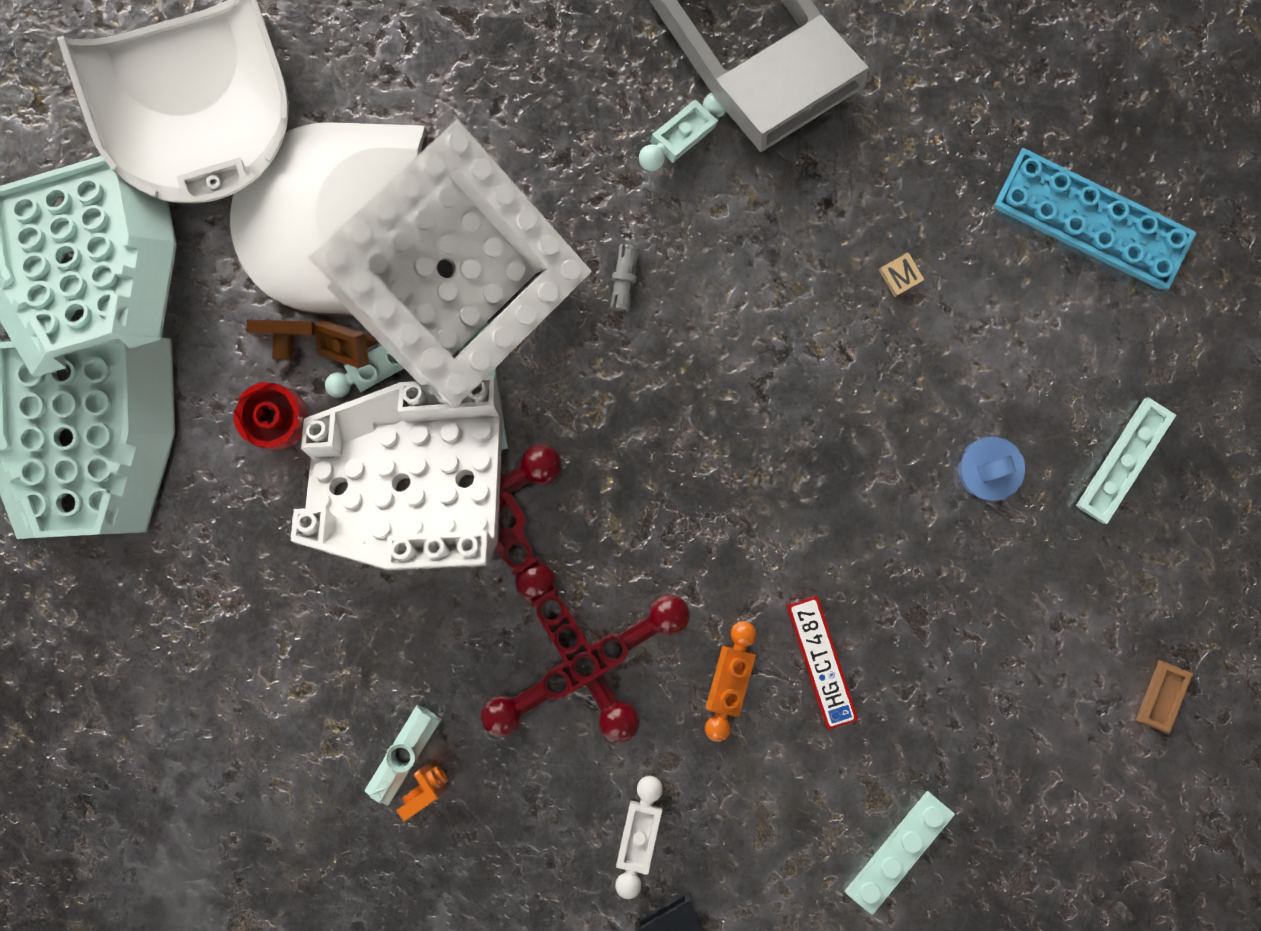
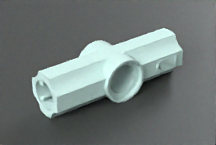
[364,705,441,806]

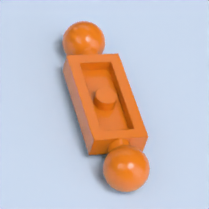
[705,621,756,742]

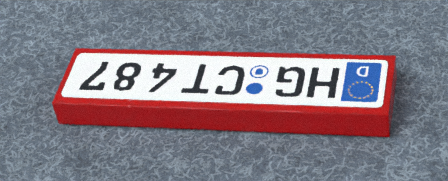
[786,596,858,730]

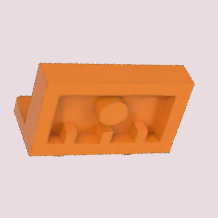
[396,762,449,822]

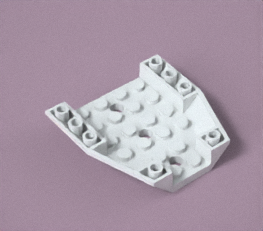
[291,376,503,570]

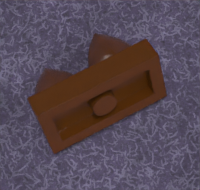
[314,321,379,368]

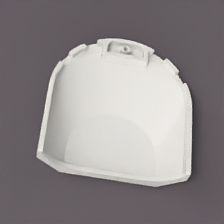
[57,0,289,204]
[230,123,427,316]

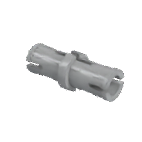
[610,244,640,312]

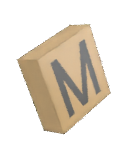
[879,252,924,297]

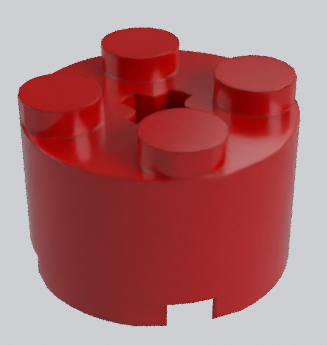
[233,382,309,450]

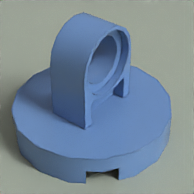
[958,437,1026,501]

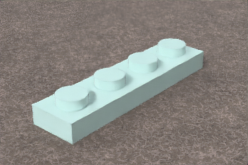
[1076,398,1176,524]
[845,791,955,915]

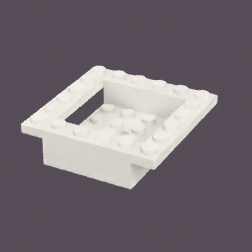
[308,119,592,408]

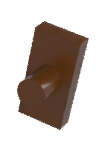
[246,319,316,361]

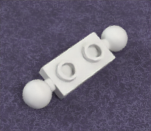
[615,776,663,899]

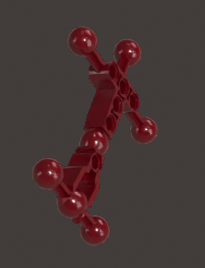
[468,444,690,743]

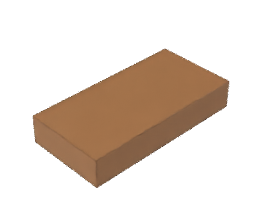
[1136,660,1193,734]

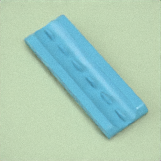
[994,148,1196,290]

